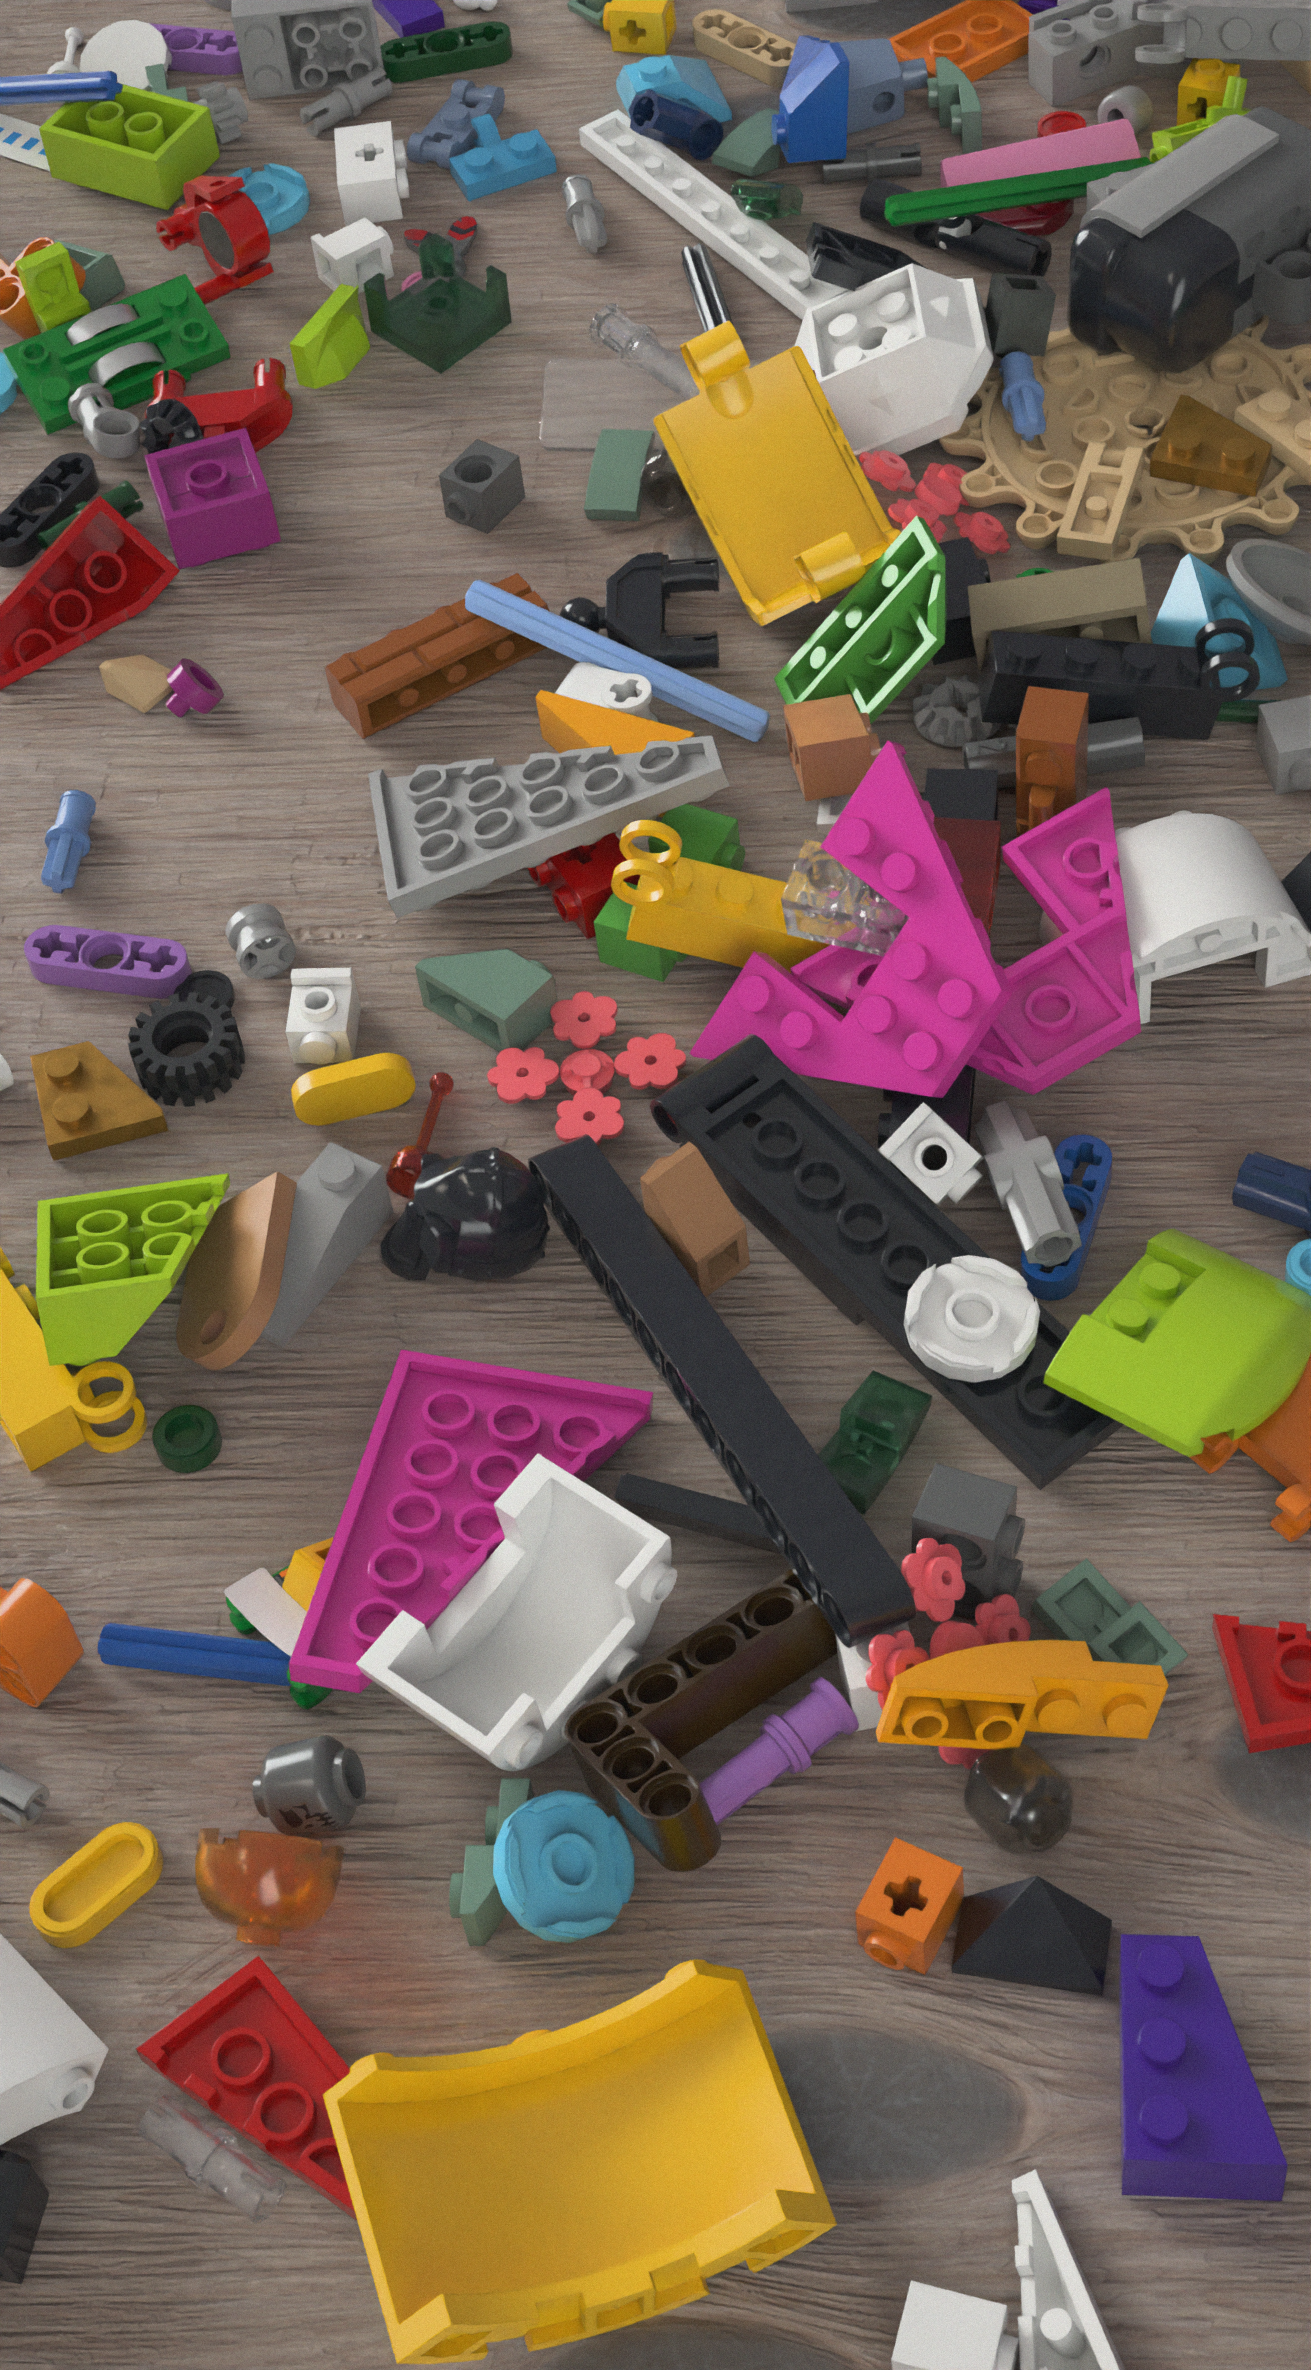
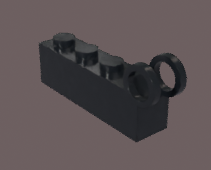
[978,618,1260,740]

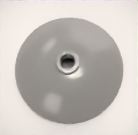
[1226,539,1311,647]

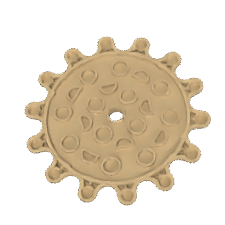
[938,315,1311,564]

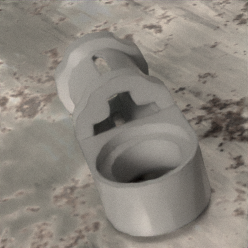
[68,383,140,458]

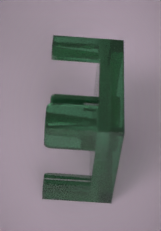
[363,233,512,374]

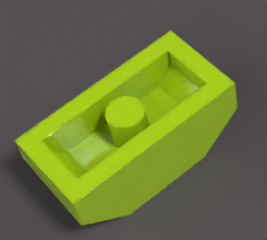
[289,284,371,389]

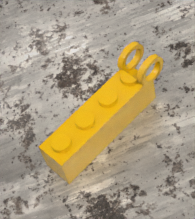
[611,820,887,973]
[0,1247,147,1472]

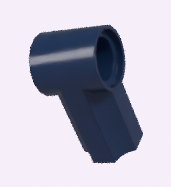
[628,89,723,160]
[1232,1151,1311,1239]

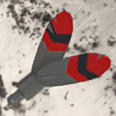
[404,216,478,279]

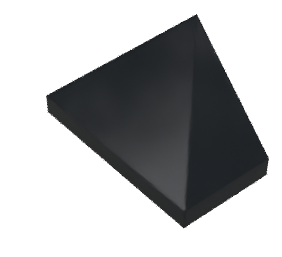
[952,1876,1112,1996]

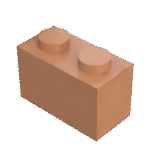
[783,694,881,801]

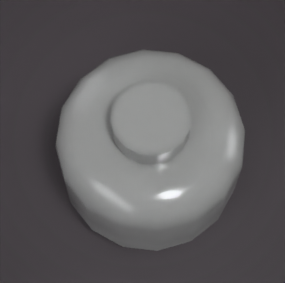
[1098,85,1153,136]

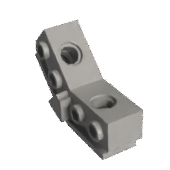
[1028,0,1247,107]

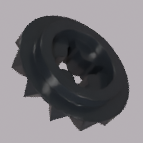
[140,399,203,454]

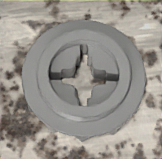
[913,673,1002,747]

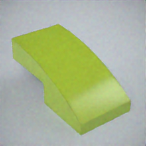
[15,242,92,333]

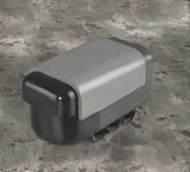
[1067,106,1311,374]

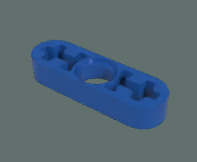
[1021,1135,1112,1301]

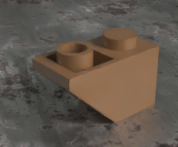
[640,1141,750,1297]

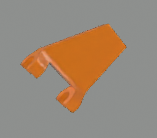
[1190,1354,1311,1543]

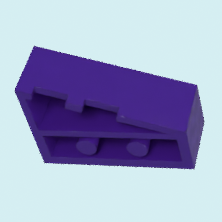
[1119,1934,1288,2201]

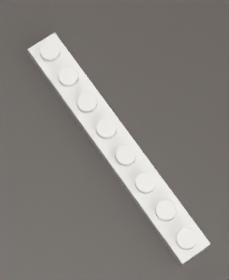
[579,110,850,320]

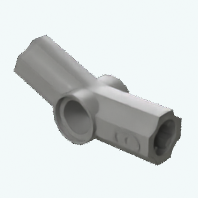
[974,1101,1082,1267]

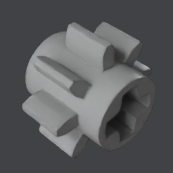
[193,80,248,145]

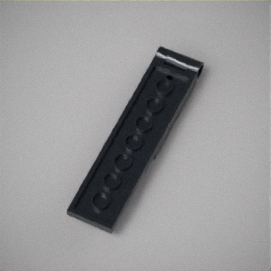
[650,1034,1124,1490]

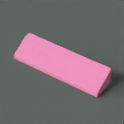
[940,119,1141,188]

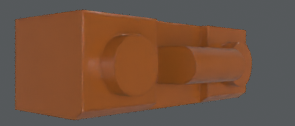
[1016,686,1089,838]

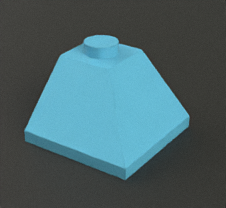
[616,55,732,123]
[1151,553,1288,690]

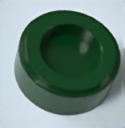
[152,1405,222,1473]

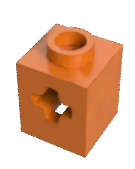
[855,1837,964,1975]

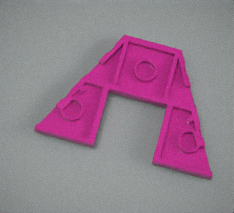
[689,740,1013,1098]
[790,787,1141,1095]

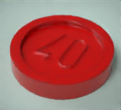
[1037,111,1086,138]

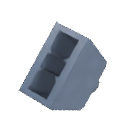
[838,38,928,134]

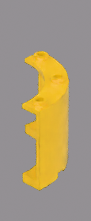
[323,1959,837,2364]

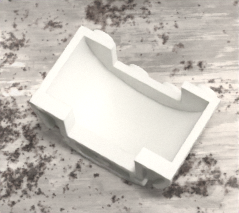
[1038,811,1311,1024]
[356,1454,677,1771]

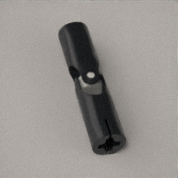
[860,178,1052,276]

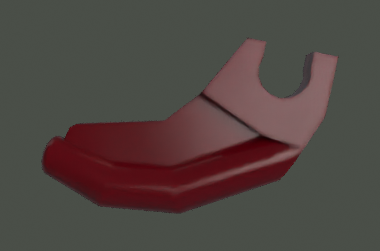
[970,199,1074,236]

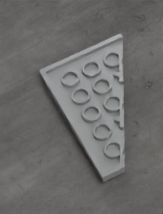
[368,735,730,918]

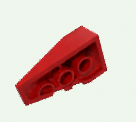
[0,495,180,690]

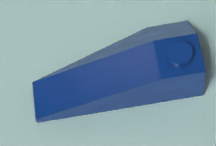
[771,35,849,163]

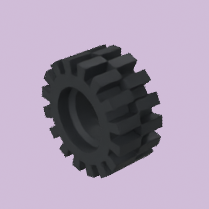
[128,992,245,1107]

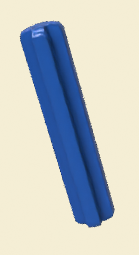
[98,1623,291,1686]

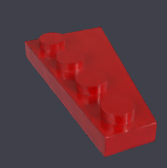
[136,1955,357,2221]

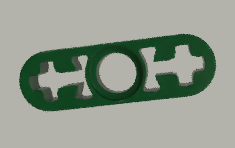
[380,21,513,83]

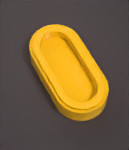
[291,1053,416,1126]
[29,1822,164,1948]

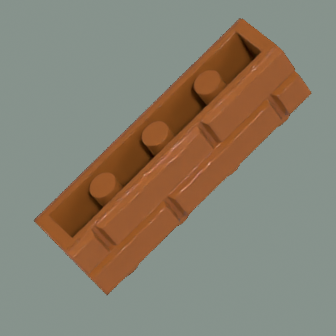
[325,573,550,739]

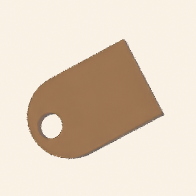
[176,1171,297,1370]

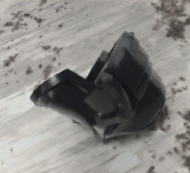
[381,1147,550,1280]

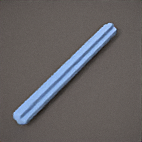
[465,580,770,742]

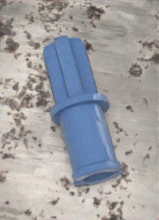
[999,351,1046,441]
[41,790,96,893]

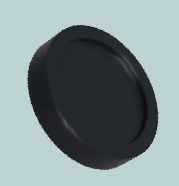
[174,970,235,1009]

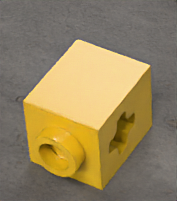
[603,0,677,55]
[1177,58,1241,126]

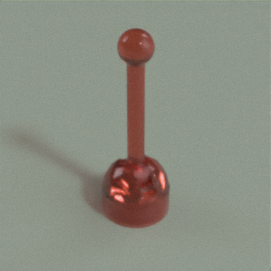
[386,1072,454,1199]

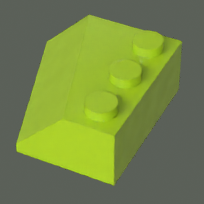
[36,1173,230,1366]

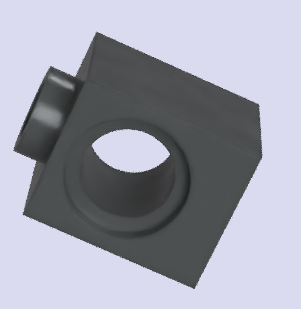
[439,439,525,534]

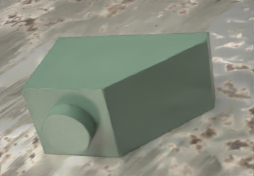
[415,949,558,1052]

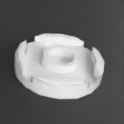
[79,20,172,92]
[904,1255,1040,1383]

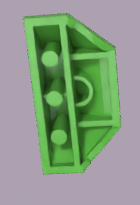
[774,515,947,724]

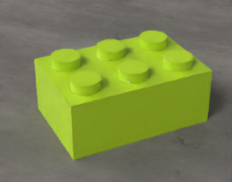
[39,84,220,210]

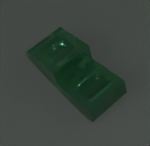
[818,1370,932,1515]

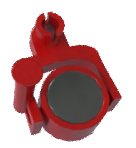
[156,175,274,305]

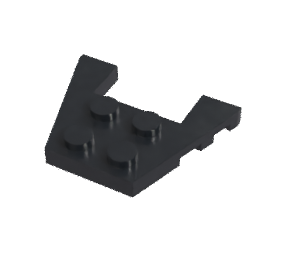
[806,222,986,314]

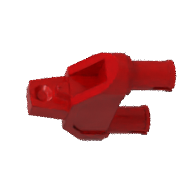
[145,358,292,453]

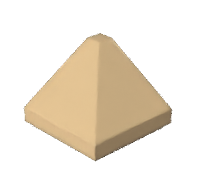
[99,654,173,713]

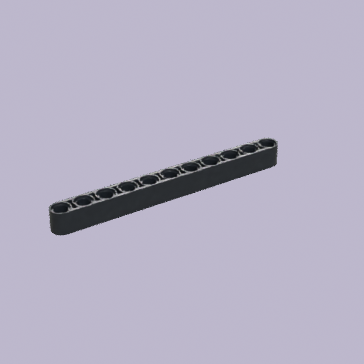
[528,1134,916,1648]

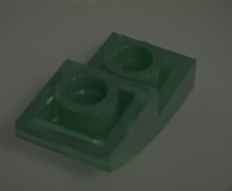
[731,179,804,220]

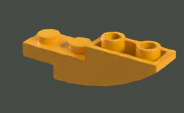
[875,1640,1169,1751]

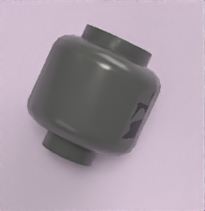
[253,1735,366,1838]

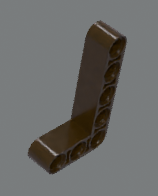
[565,1569,837,1872]

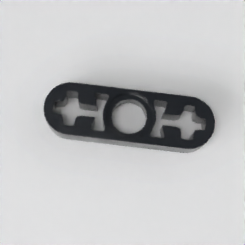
[0,452,100,567]

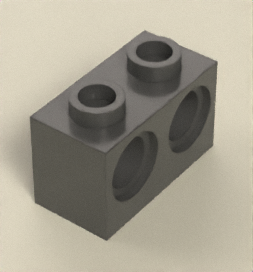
[912,1463,1025,1619]

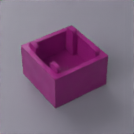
[144,428,281,570]

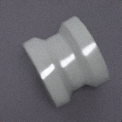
[225,903,296,979]

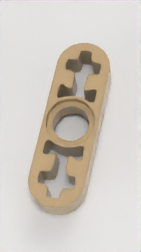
[692,9,796,87]

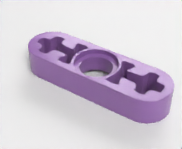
[149,23,243,75]
[24,925,192,999]

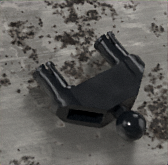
[559,552,720,669]

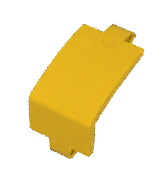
[653,321,902,626]

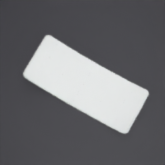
[224,1568,307,1657]

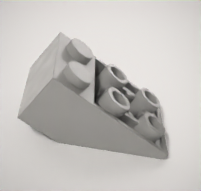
[232,0,386,100]

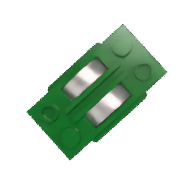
[2,274,231,435]

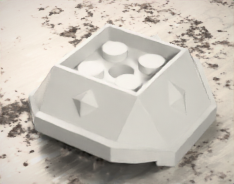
[795,263,994,467]

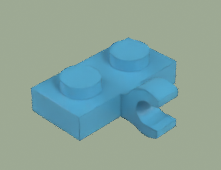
[449,113,557,201]

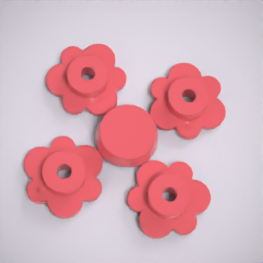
[859,450,1011,554]
[487,991,686,1146]
[866,1538,1031,1769]

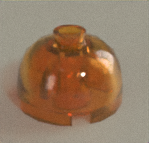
[195,1828,345,1947]

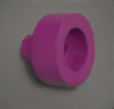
[165,658,224,717]

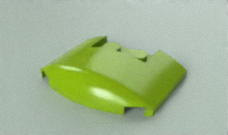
[1043,1228,1311,1457]

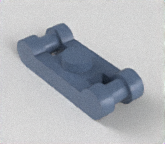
[407,79,505,170]

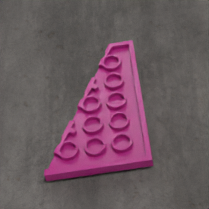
[289,1349,653,1694]

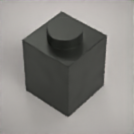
[985,273,1056,359]

